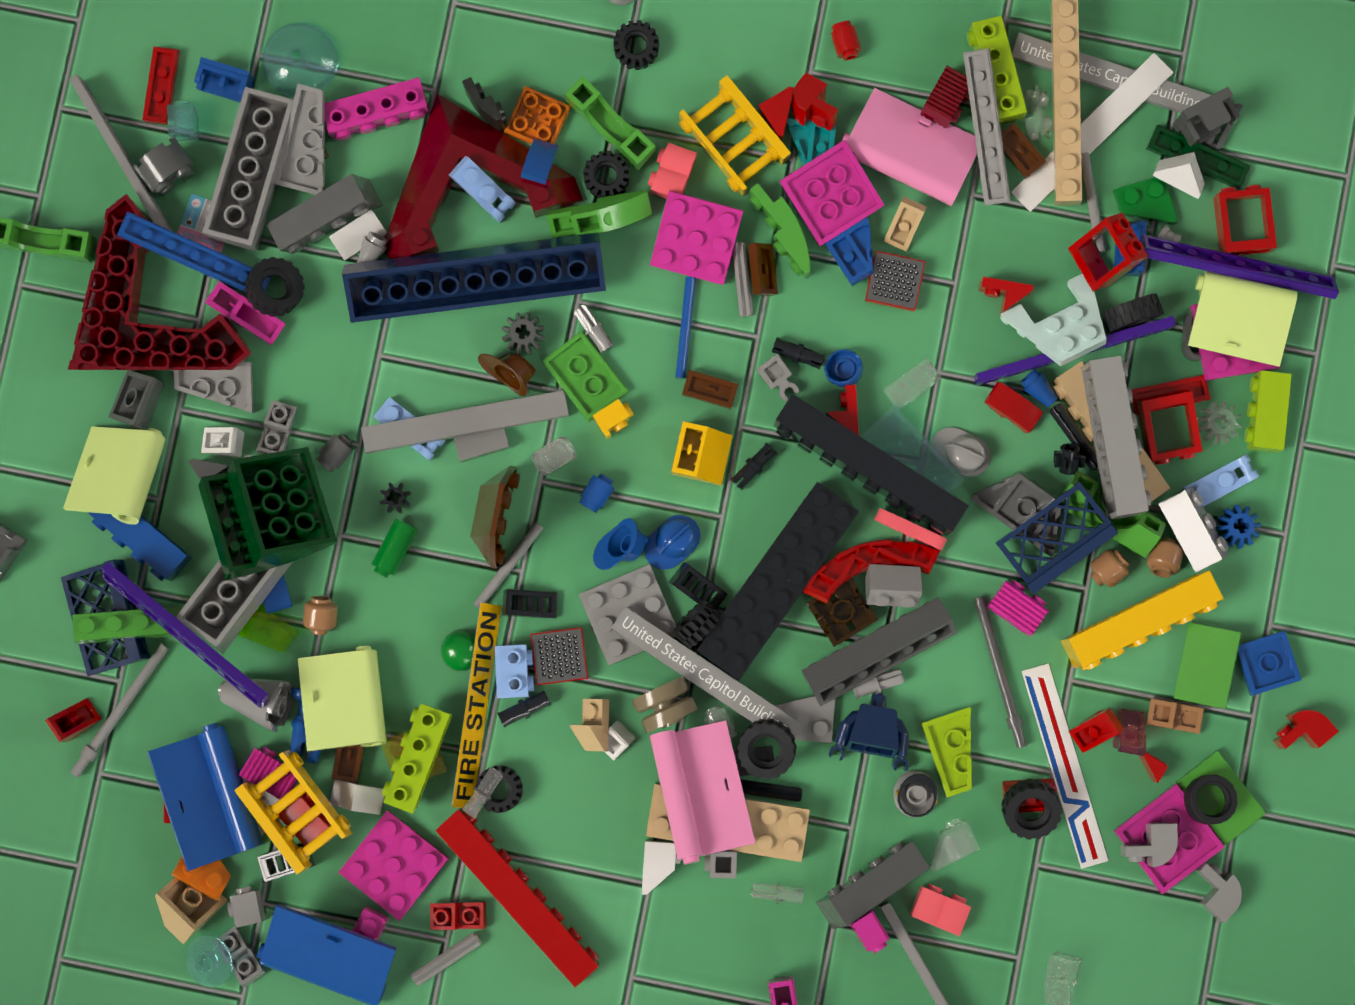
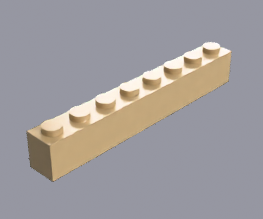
[1050,0,1082,206]

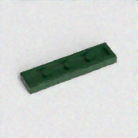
[1146,124,1251,190]

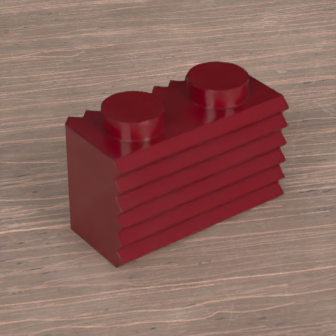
[920,65,969,128]

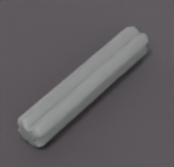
[733,242,753,317]
[411,933,482,986]

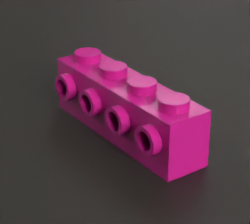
[325,77,430,141]

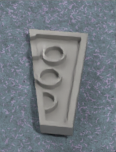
[274,84,325,195]

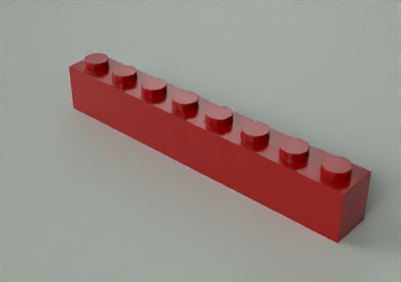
[435,808,600,988]

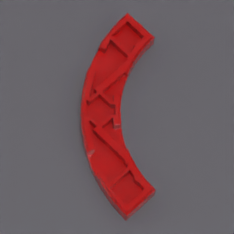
[803,540,940,603]

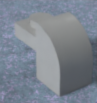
[1120,822,1178,867]
[1195,863,1242,923]

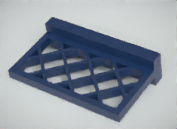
[996,481,1118,594]
[61,559,150,676]

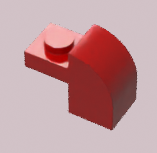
[792,72,838,132]
[1273,710,1339,749]

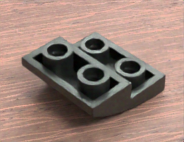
[462,77,507,132]

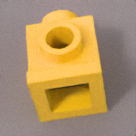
[593,399,634,440]

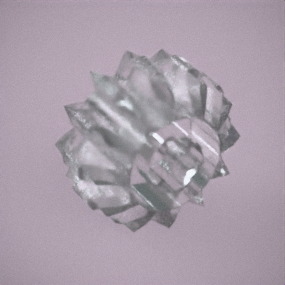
[1197,401,1242,445]
[531,437,577,476]

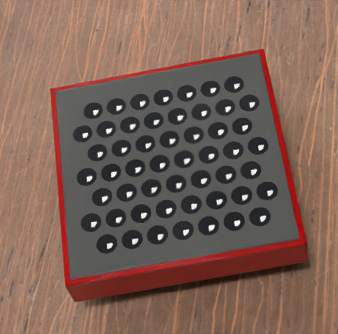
[865,251,926,312]
[530,627,588,685]

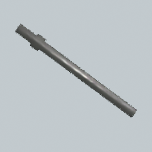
[974,596,1027,749]

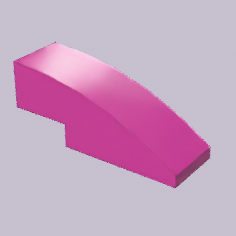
[204,281,285,345]

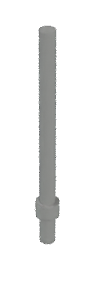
[70,643,169,778]

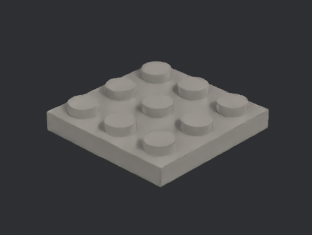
[579,564,676,666]

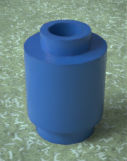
[579,473,615,513]

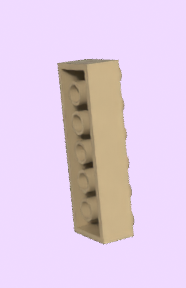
[646,783,810,862]

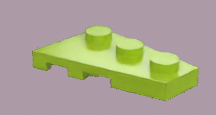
[921,707,972,798]

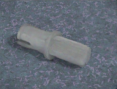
[574,304,614,353]
[853,669,904,699]

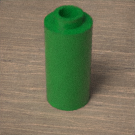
[371,518,418,578]

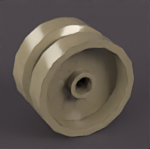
[631,676,698,733]

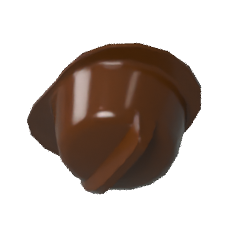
[478,353,536,396]

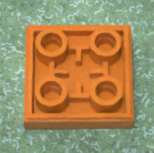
[504,86,571,145]

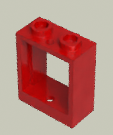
[1213,185,1277,256]
[1068,212,1148,292]
[1136,389,1203,465]

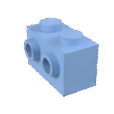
[495,645,534,699]

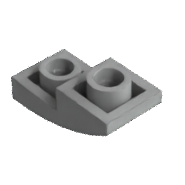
[256,400,297,454]
[213,926,267,987]

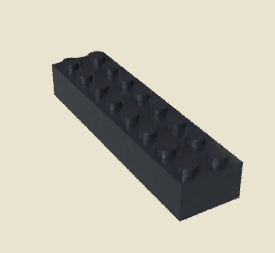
[774,394,969,536]
[696,482,859,681]

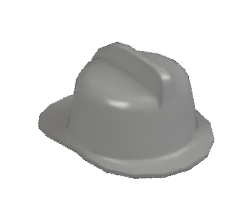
[931,427,991,477]

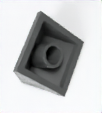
[109,370,165,430]

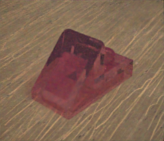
[1113,708,1146,756]

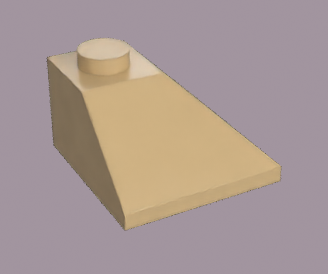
[155,878,227,944]

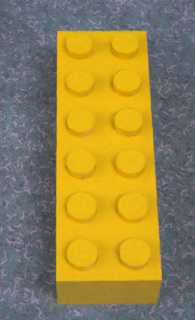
[1060,570,1224,671]

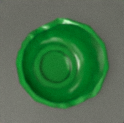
[441,630,475,671]

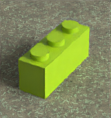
[1244,370,1292,453]

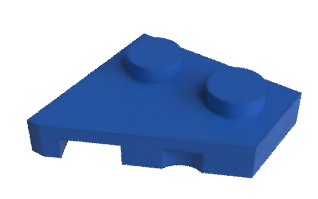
[825,217,874,287]

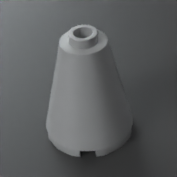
[218,679,294,732]

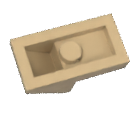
[884,196,927,252]
[570,699,609,752]

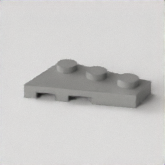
[174,362,254,413]
[765,696,835,743]

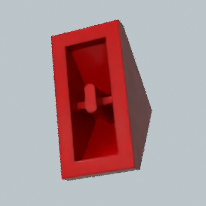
[758,86,794,141]
[45,698,102,742]

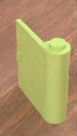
[1187,271,1297,367]
[63,426,166,524]
[298,646,387,751]

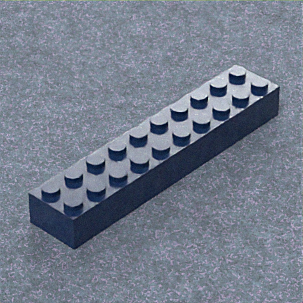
[342,232,606,323]

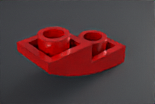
[984,382,1043,433]
[430,902,487,930]

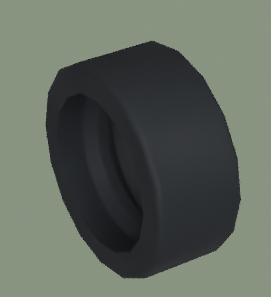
[1184,775,1238,825]

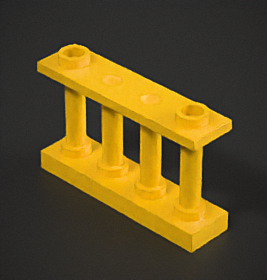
[679,75,791,196]
[234,750,352,875]

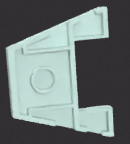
[1000,274,1106,366]

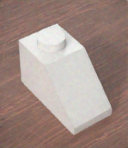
[642,840,681,895]

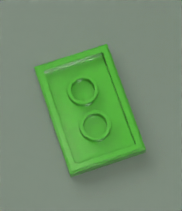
[542,331,629,422]
[1174,622,1242,709]
[1175,751,1266,845]

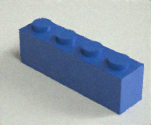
[88,512,192,581]

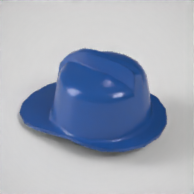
[644,515,701,570]
[593,518,648,570]

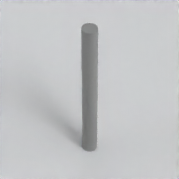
[1081,152,1106,253]
[473,522,544,608]

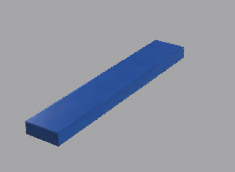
[117,211,272,293]

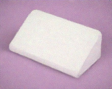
[329,210,387,261]

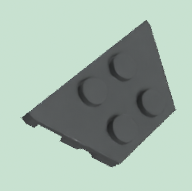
[970,471,1063,557]

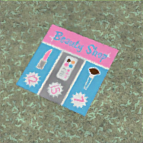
[177,194,224,253]

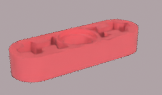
[874,508,947,551]

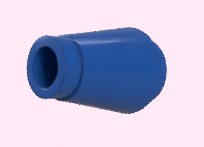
[1020,369,1058,407]

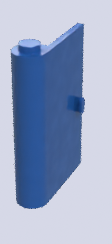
[147,722,264,871]
[257,903,397,1005]

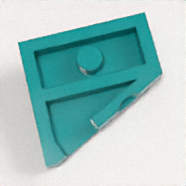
[787,118,836,166]

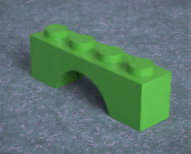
[565,76,656,171]
[0,217,96,263]
[1061,470,1166,558]
[72,606,180,644]

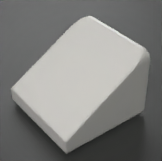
[605,721,635,761]

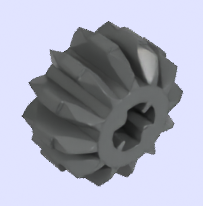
[502,312,545,355]

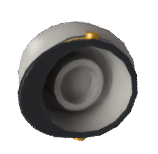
[893,770,939,818]

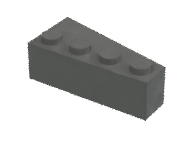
[266,174,383,254]
[816,841,930,929]

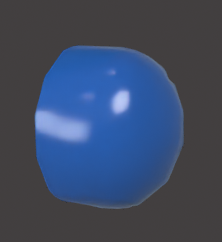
[824,349,863,388]

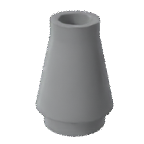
[357,231,388,263]

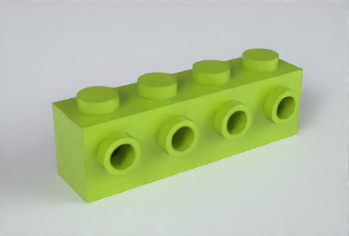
[967,15,1027,124]
[382,703,453,814]

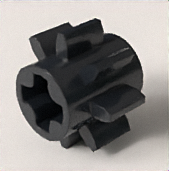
[1053,443,1086,475]
[380,482,411,514]

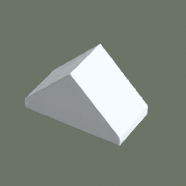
[1153,152,1205,199]
[201,427,245,458]
[330,779,385,815]

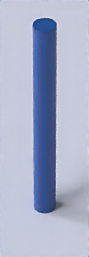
[675,277,696,379]

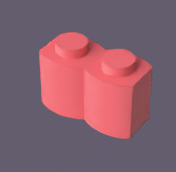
[648,143,697,199]
[909,883,971,936]

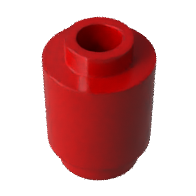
[831,21,862,61]

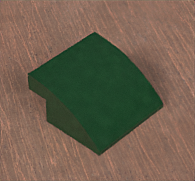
[198,447,337,580]

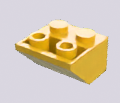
[671,421,733,486]

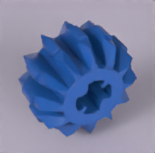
[1216,505,1261,549]

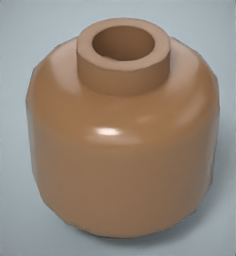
[1146,538,1184,578]
[1091,549,1130,587]
[303,596,337,635]

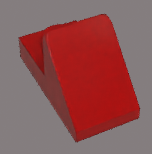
[978,277,1034,315]
[825,385,859,436]
[1068,707,1124,753]

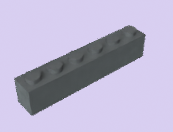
[802,598,957,706]

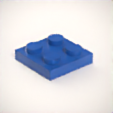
[1237,631,1302,696]

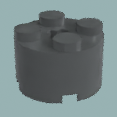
[134,138,195,195]

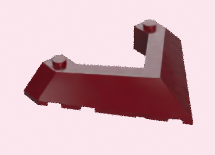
[385,93,583,259]
[68,194,252,370]

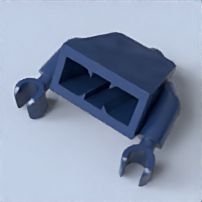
[829,694,909,771]

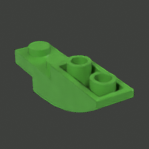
[749,183,810,279]
[546,190,653,238]

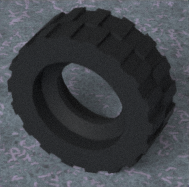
[244,257,305,317]
[1103,293,1164,333]
[737,718,797,780]
[1001,778,1062,840]

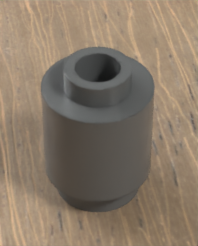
[316,433,354,472]

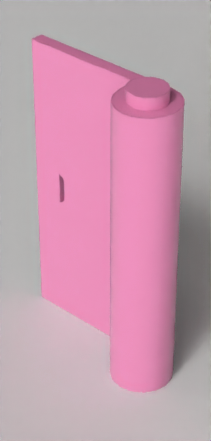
[842,88,977,206]
[650,720,755,865]

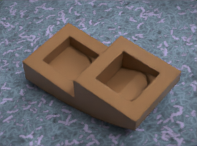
[1147,699,1204,734]

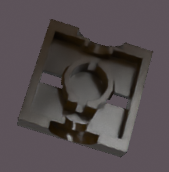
[806,578,878,647]

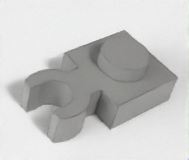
[756,354,799,401]

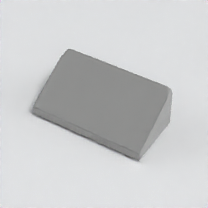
[454,429,510,463]

